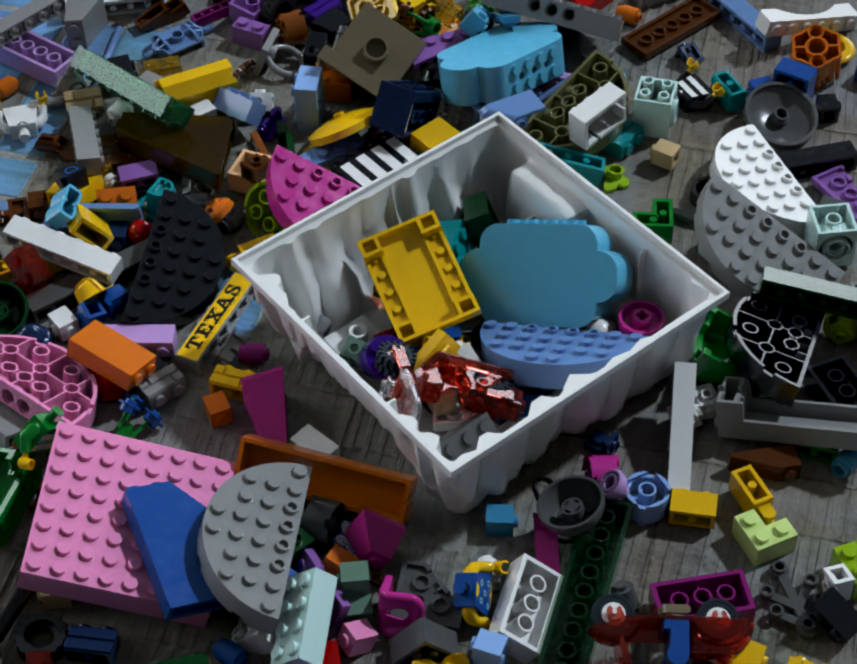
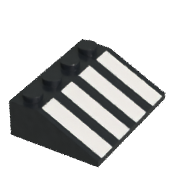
[327,132,421,187]

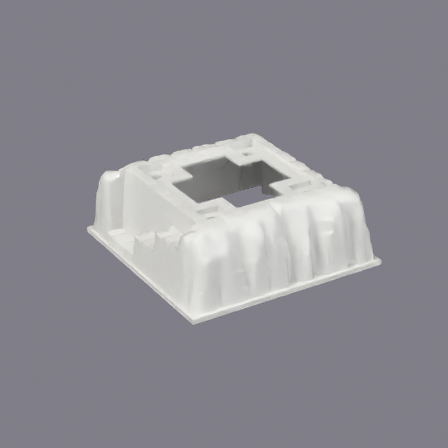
[231,112,730,513]

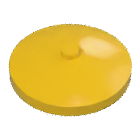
[308,107,374,147]

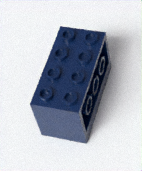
[369,80,443,139]

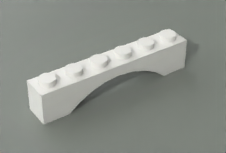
[755,3,857,37]

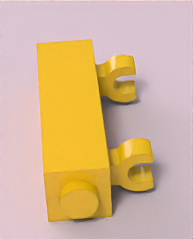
[388,328,461,407]

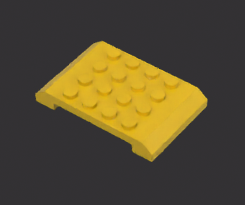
[356,209,482,346]

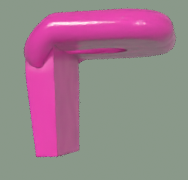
[378,575,425,638]

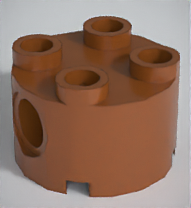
[274,9,308,46]

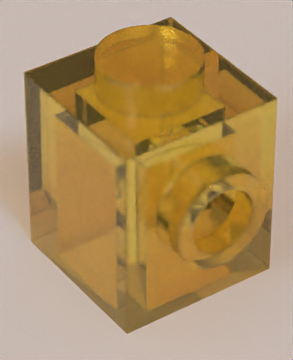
[435,0,464,29]

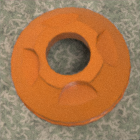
[205,197,234,224]

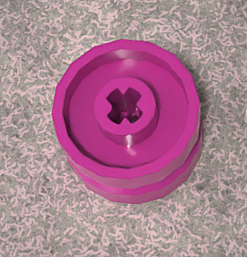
[616,300,666,336]

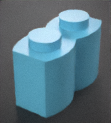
[45,184,82,230]

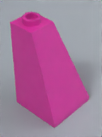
[240,366,288,443]

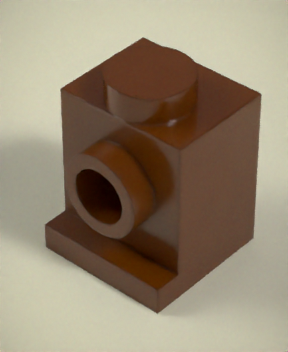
[240,153,270,185]
[28,190,49,222]

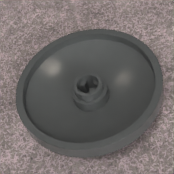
[743,81,818,149]

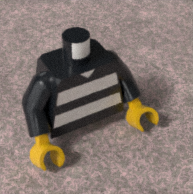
[676,57,725,113]

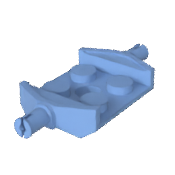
[142,21,214,62]

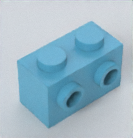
[459,3,491,37]

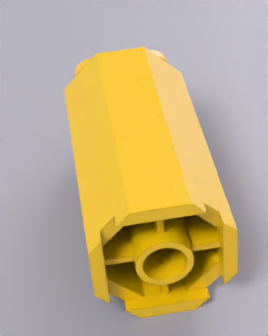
[153,58,239,114]

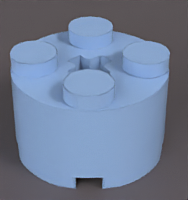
[623,471,670,526]

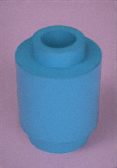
[830,450,857,478]

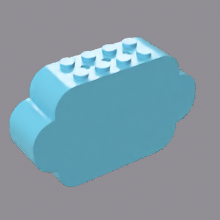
[437,22,565,106]
[460,219,633,328]

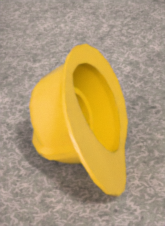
[74,278,115,308]

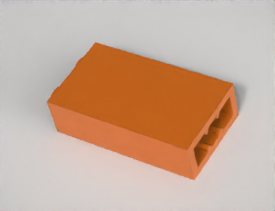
[66,319,157,392]

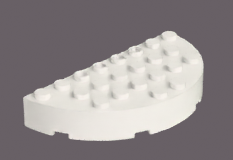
[708,125,815,240]

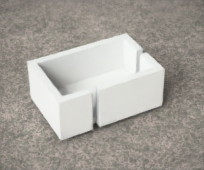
[568,82,626,150]

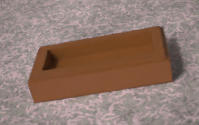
[250,131,269,155]

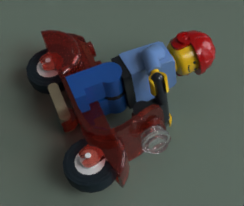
[587,593,754,664]

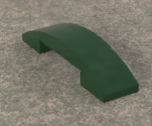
[276,120,295,153]

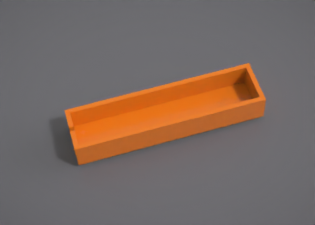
[233,433,419,524]

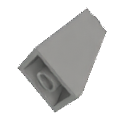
[64,0,108,49]

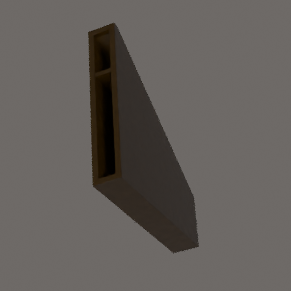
[114,112,235,191]

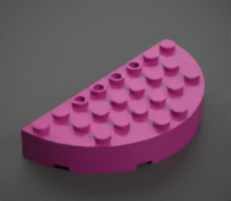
[266,145,361,229]

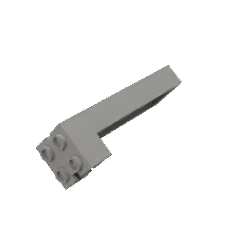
[713,376,857,451]

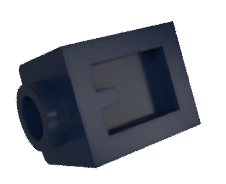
[674,41,705,67]
[584,429,620,455]

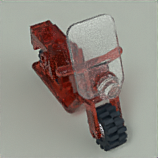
[374,340,526,425]

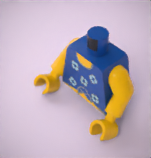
[453,560,509,629]

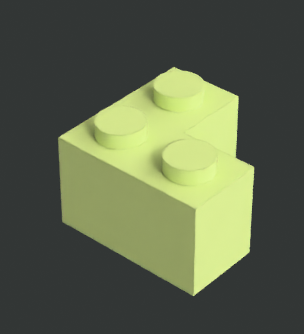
[731,509,798,567]

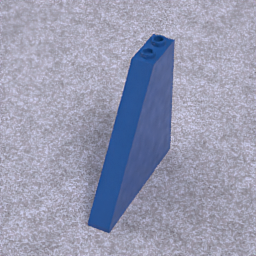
[121,481,298,621]

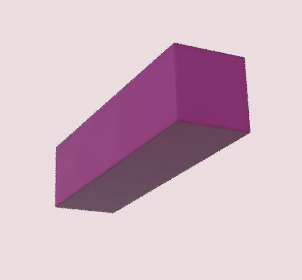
[190,0,230,27]

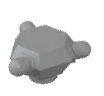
[51,65,87,97]

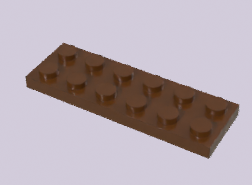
[621,0,722,60]

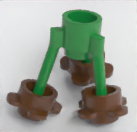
[398,1,441,37]

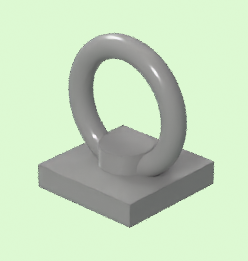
[252,27,304,78]

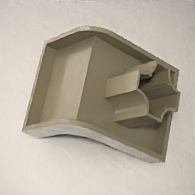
[317,2,427,98]

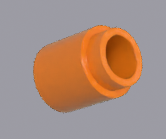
[615,4,643,26]
[0,75,19,99]

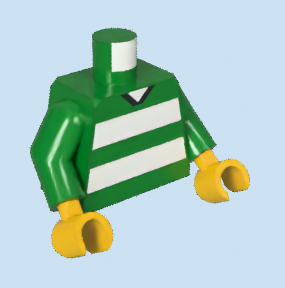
[13,406,64,471]

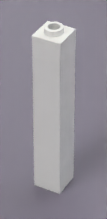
[667,361,697,495]

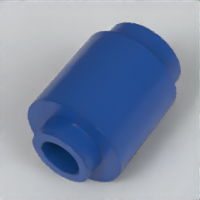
[212,638,248,664]

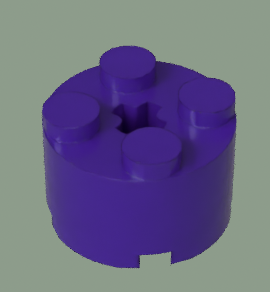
[359,334,405,380]

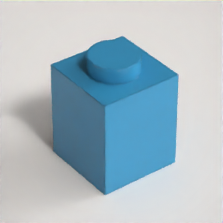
[485,504,518,537]

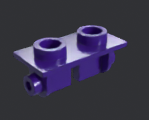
[257,107,288,141]

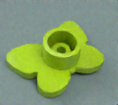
[603,164,629,194]

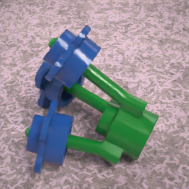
[113,394,164,439]

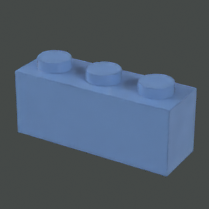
[213,86,267,127]

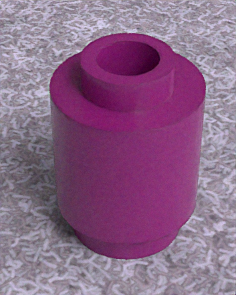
[238,343,270,365]

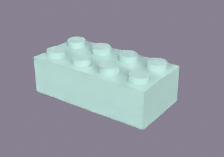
[270,567,338,664]

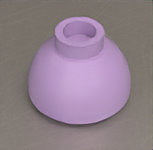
[599,469,629,500]

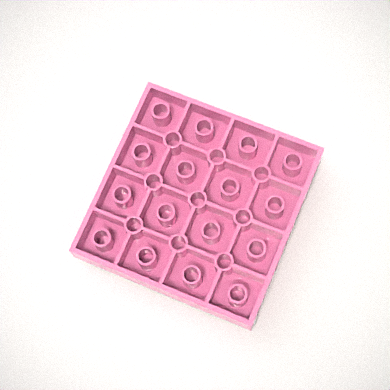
[16,421,235,628]

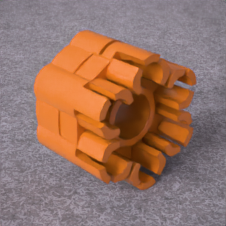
[791,25,842,90]

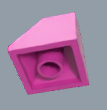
[344,508,406,570]

